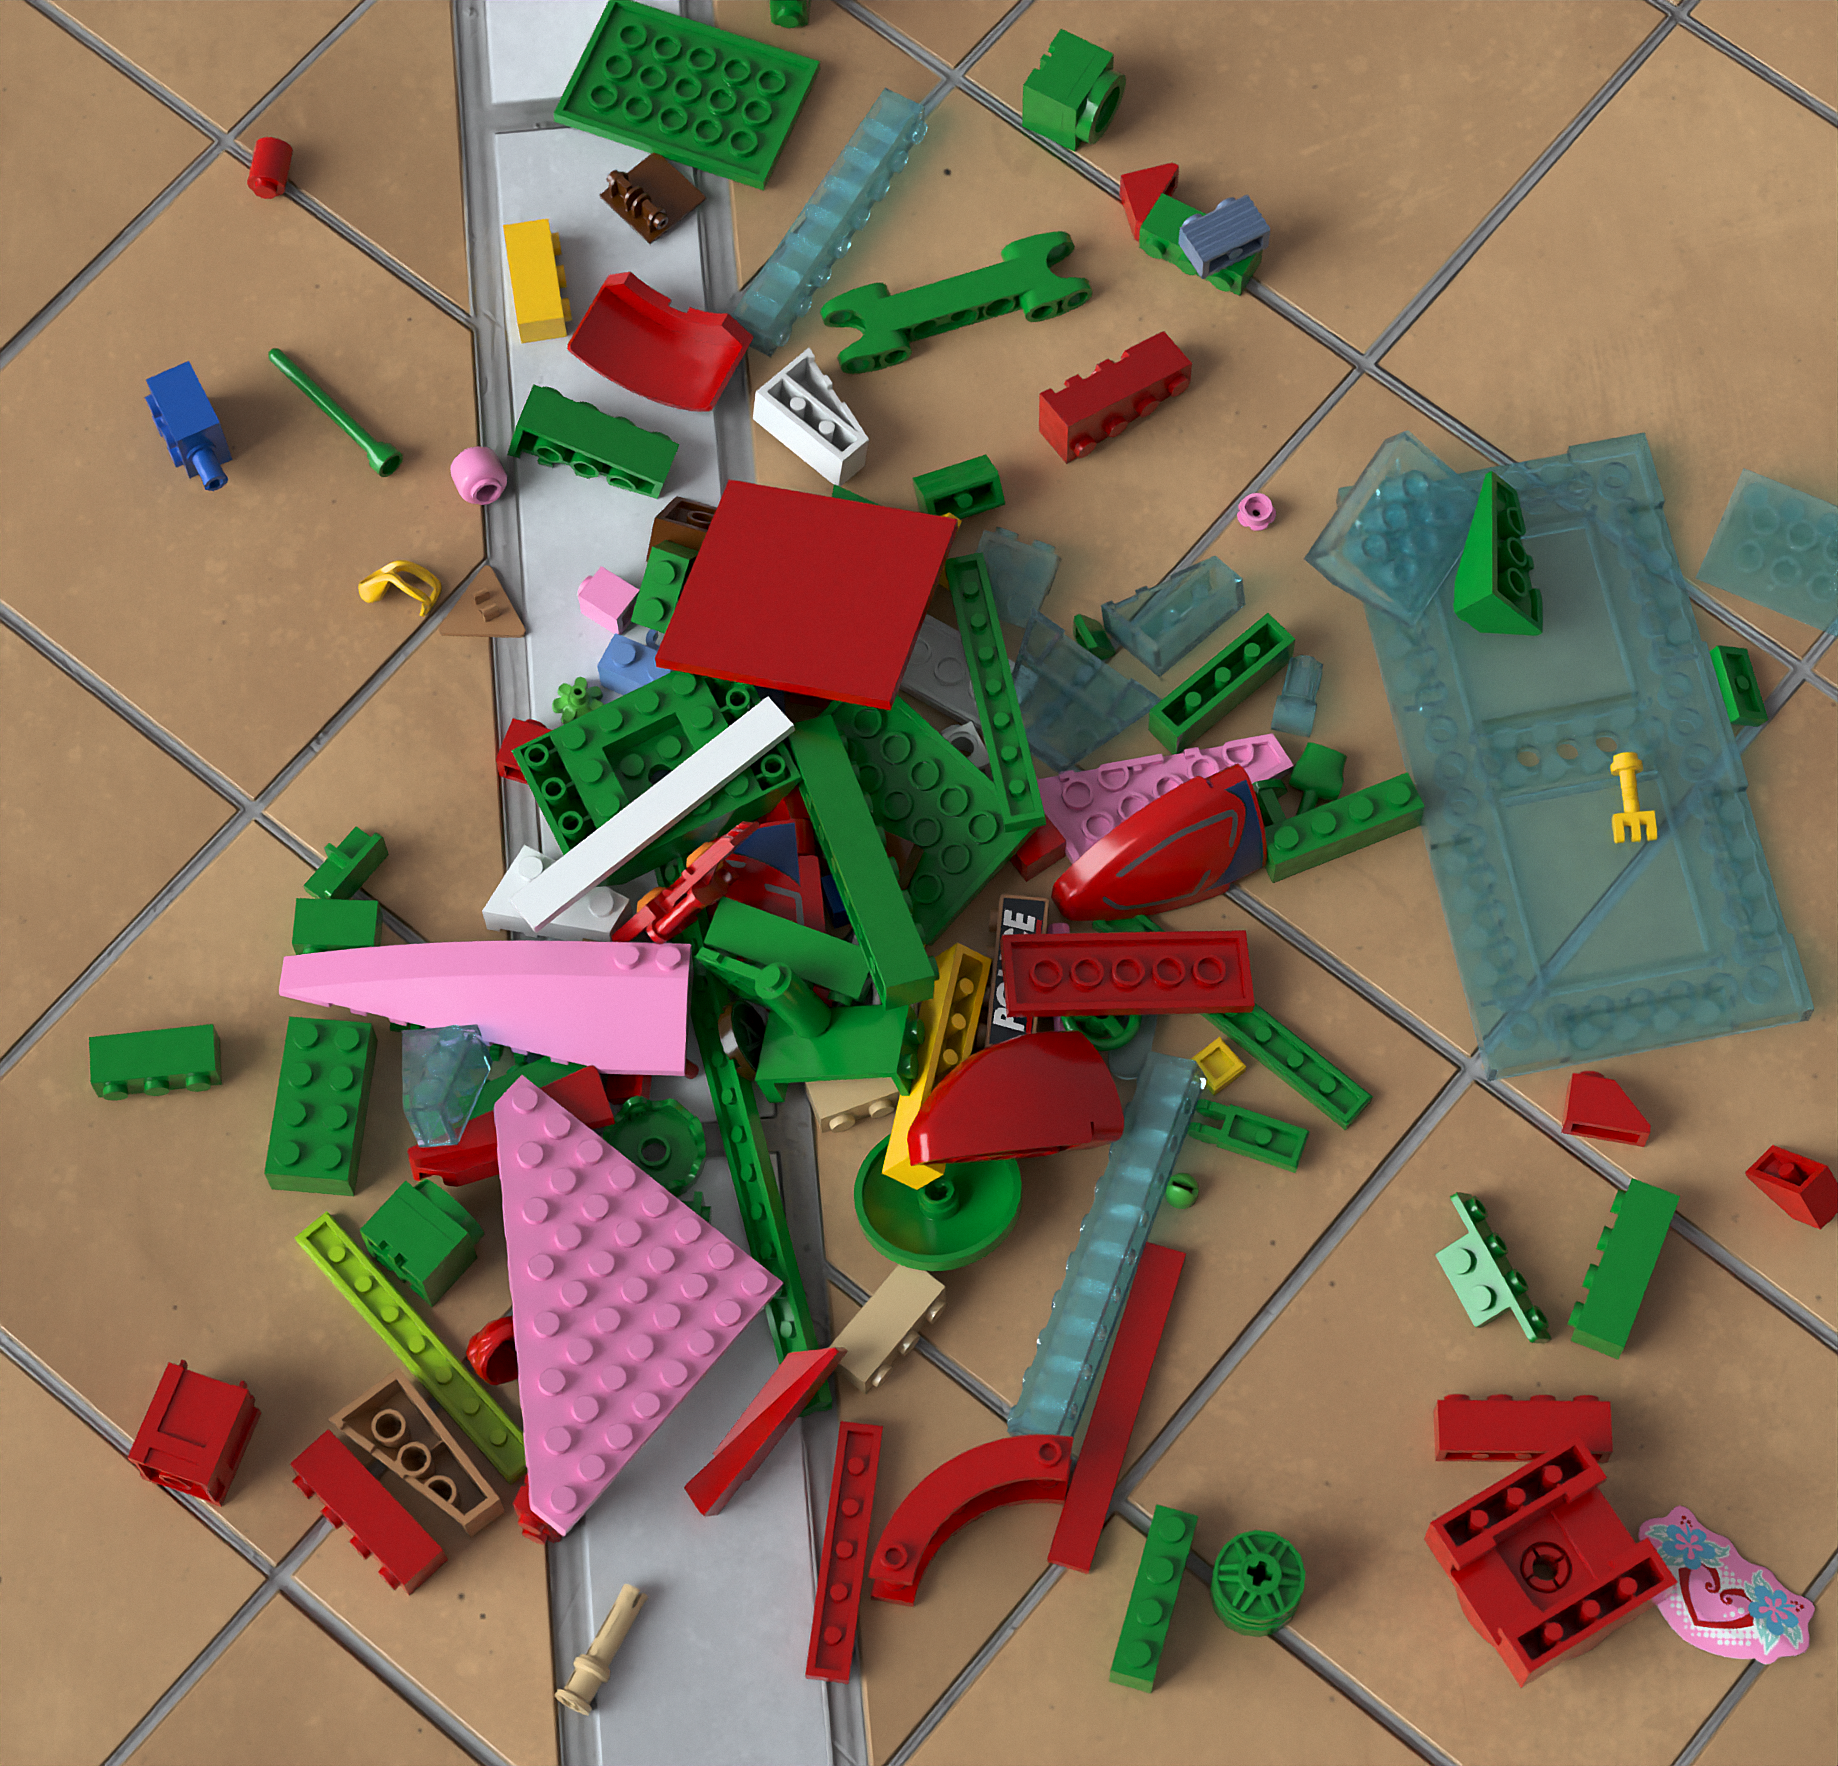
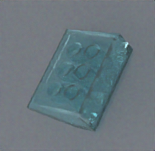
[1304,430,1480,628]
[1696,468,1838,637]

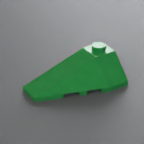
[1453,471,1543,636]

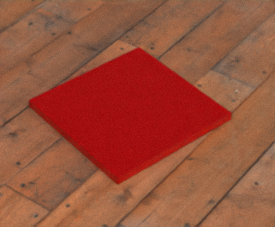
[655,479,958,710]

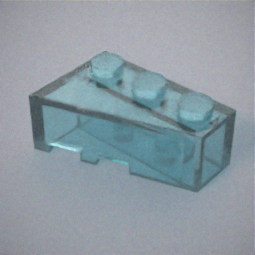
[1101,556,1246,677]
[402,1024,493,1147]

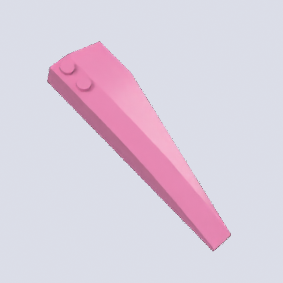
[279,940,694,1076]

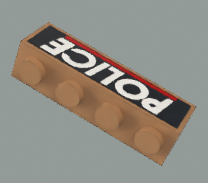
[977,894,1049,1048]

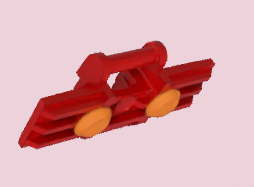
[612,821,760,944]

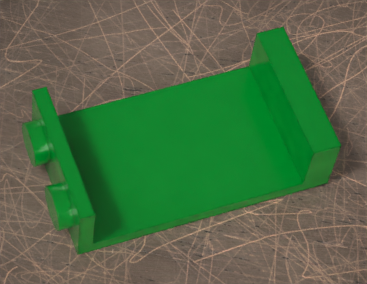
[755,1005,925,1103]

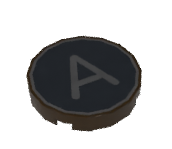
[718,1000,766,1082]

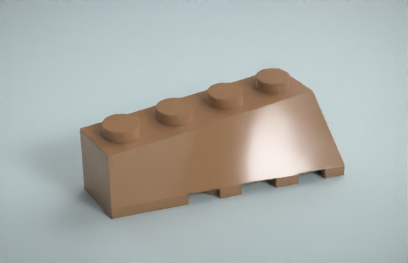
[329,1367,505,1538]

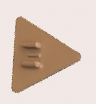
[439,565,526,638]

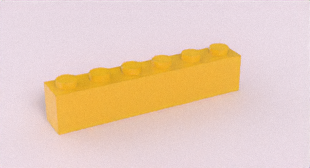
[882,943,992,1190]

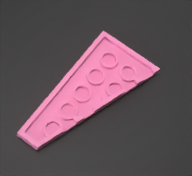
[1036,733,1294,864]

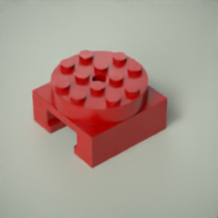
[1424,1433,1678,1688]

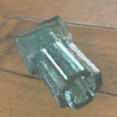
[1270,655,1323,738]

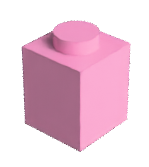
[578,566,640,635]

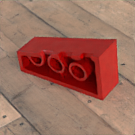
[1039,331,1192,464]

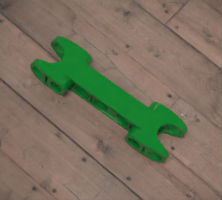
[820,231,1093,374]

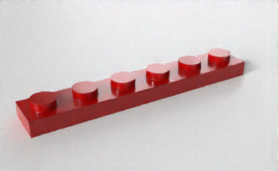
[805,1421,883,1684]

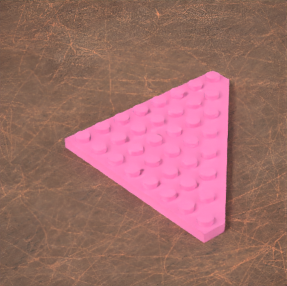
[493,1075,783,1536]

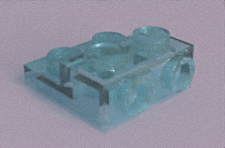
[975,526,1062,632]

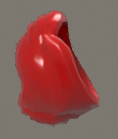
[466,1316,519,1385]

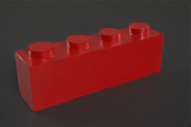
[1433,1394,1613,1463]
[290,1429,448,1596]

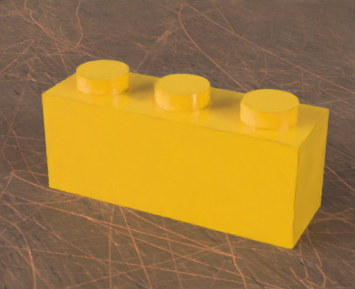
[503,218,572,344]

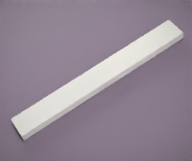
[509,697,795,933]

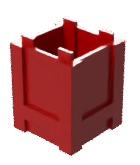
[127,1359,261,1507]

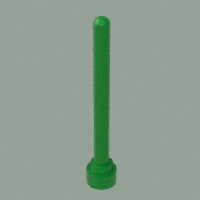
[268,348,403,477]

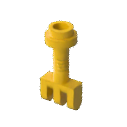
[1610,752,1657,844]

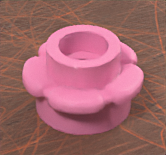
[1237,493,1276,531]

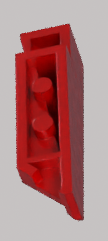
[407,1065,615,1187]
[684,1347,848,1517]

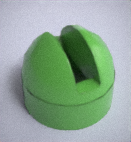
[1165,1173,1199,1209]

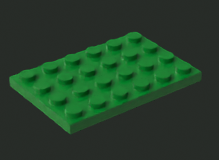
[553,0,820,191]
[814,694,1040,946]

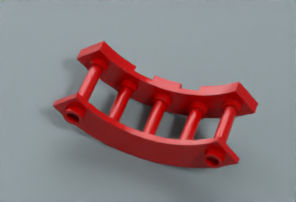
[868,1434,1074,1607]

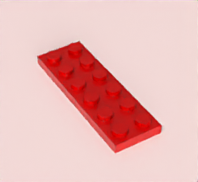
[1000,930,1255,1017]

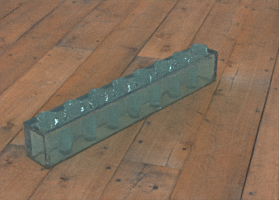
[731,88,928,357]

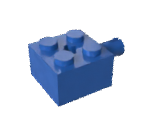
[145,361,233,491]

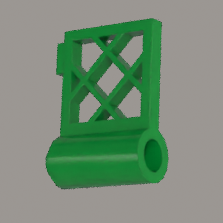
[696,947,831,1039]

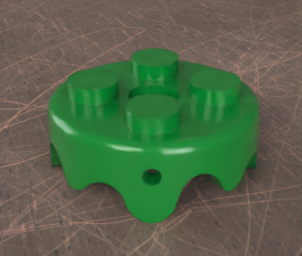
[603,1096,706,1198]

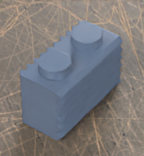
[1178,195,1270,279]

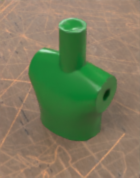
[1288,742,1347,815]

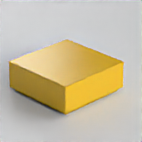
[1187,1036,1246,1096]

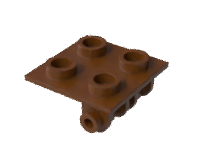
[599,152,707,244]

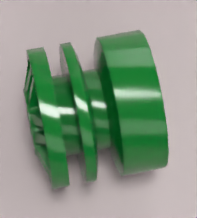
[1210,1530,1306,1637]

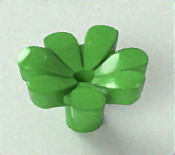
[552,677,604,724]

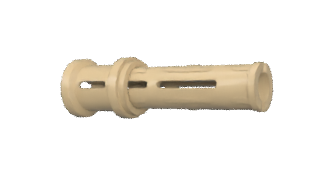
[555,1584,648,1715]

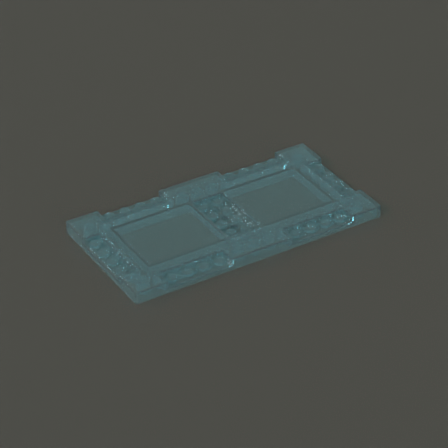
[1336,432,1814,1082]

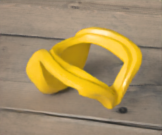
[358,560,442,617]

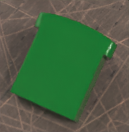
[1252,779,1288,828]

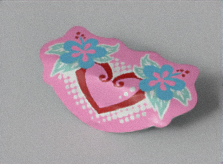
[1638,1505,1815,1664]

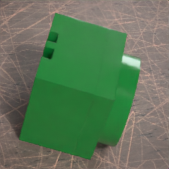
[1022,28,1126,152]
[359,1178,485,1307]

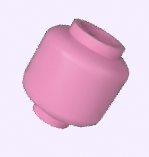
[451,446,507,505]

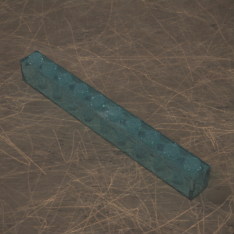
[1007,1051,1207,1437]

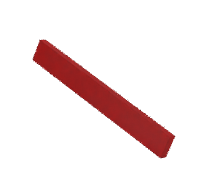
[1047,1242,1186,1575]

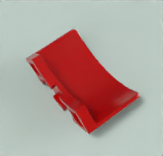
[567,271,754,412]

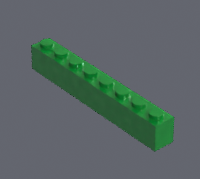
[784,714,939,1011]

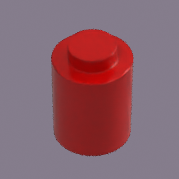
[247,137,293,199]

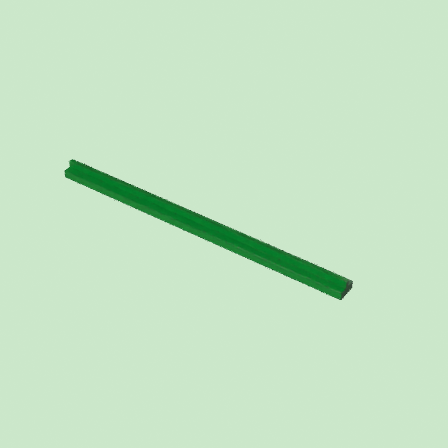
[654,851,833,1417]

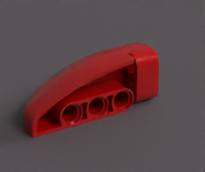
[907,1030,1124,1166]

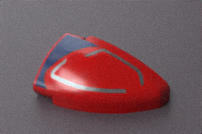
[1051,764,1267,921]
[706,819,832,1012]

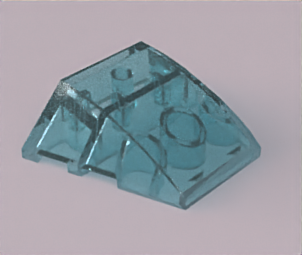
[1012,608,1162,775]

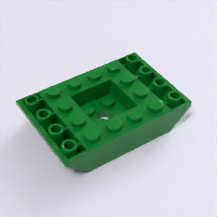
[511,671,802,887]

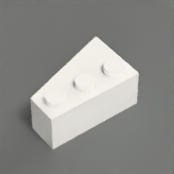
[753,348,869,487]
[482,845,633,942]

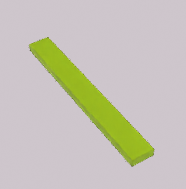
[294,1211,528,1486]

